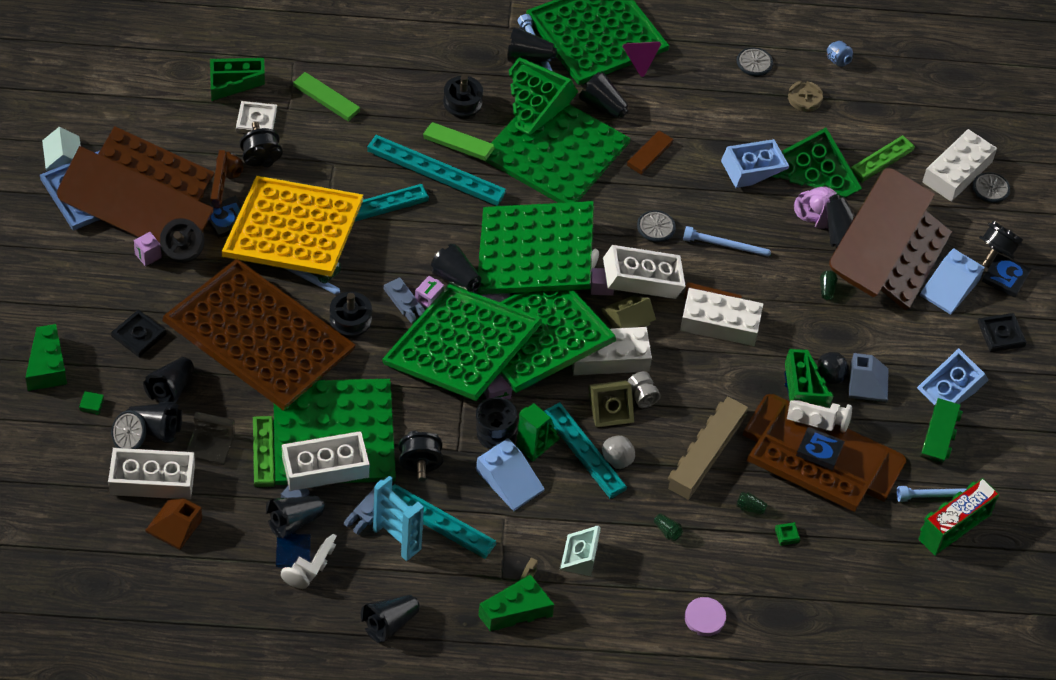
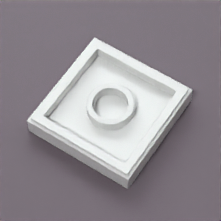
[236,101,277,133]

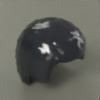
[817,352,849,384]

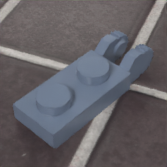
[384,277,425,323]
[344,489,374,534]

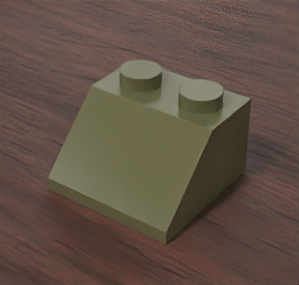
[601,295,656,329]
[588,380,634,427]

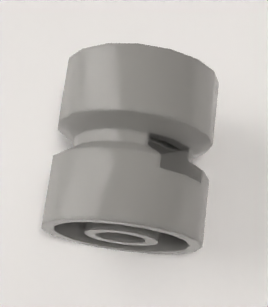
[628,371,661,408]

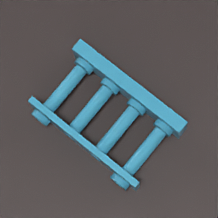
[373,476,424,561]

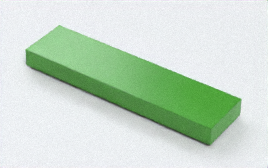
[293,72,360,122]
[423,122,495,161]
[851,135,915,182]
[253,416,274,487]

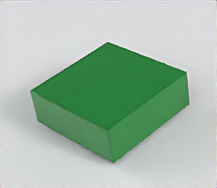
[79,391,104,415]
[775,522,800,546]

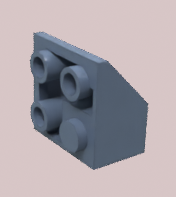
[849,353,888,402]

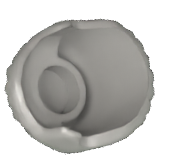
[602,435,635,469]

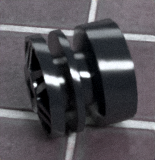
[476,397,517,449]

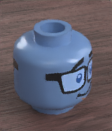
[827,41,853,67]

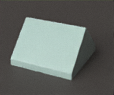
[42,127,81,171]
[560,526,601,576]

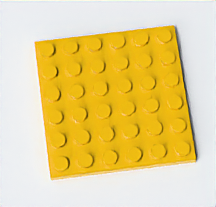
[222,176,363,277]

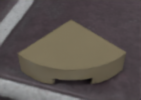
[520,557,538,580]

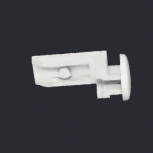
[787,400,852,433]
[281,534,337,589]

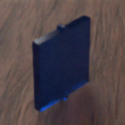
[276,533,311,567]

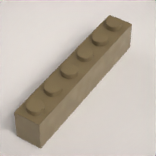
[668,396,748,500]

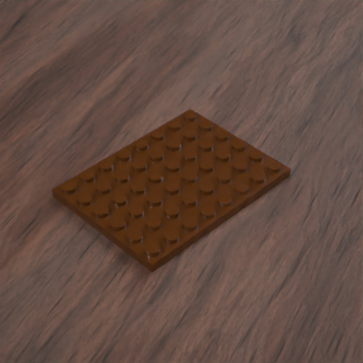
[162,259,355,411]

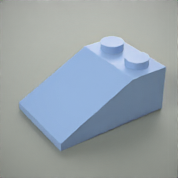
[721,139,789,188]
[920,248,985,315]
[917,348,988,405]
[476,438,545,511]

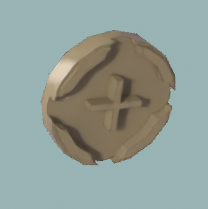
[788,81,823,112]

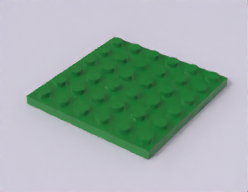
[526,0,669,85]
[483,104,630,203]
[477,201,594,295]
[382,284,542,401]
[500,290,616,393]
[273,379,396,485]

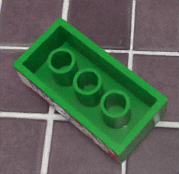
[918,478,1000,556]

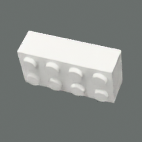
[923,129,997,202]
[603,245,685,299]
[680,288,763,346]
[572,327,652,375]
[282,431,369,491]
[108,448,195,500]

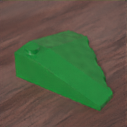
[509,57,578,136]
[771,128,862,198]

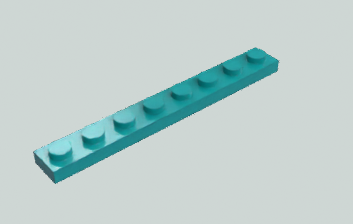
[367,135,506,206]

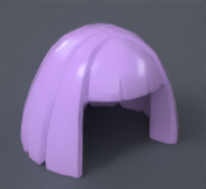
[801,187,837,229]

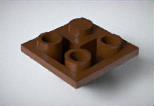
[145,498,202,550]

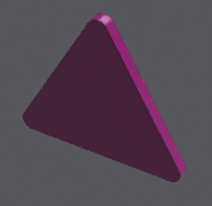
[622,42,661,77]

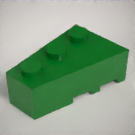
[210,58,265,101]
[25,324,67,391]
[785,349,834,408]
[920,398,963,463]
[516,403,560,461]
[478,574,554,631]

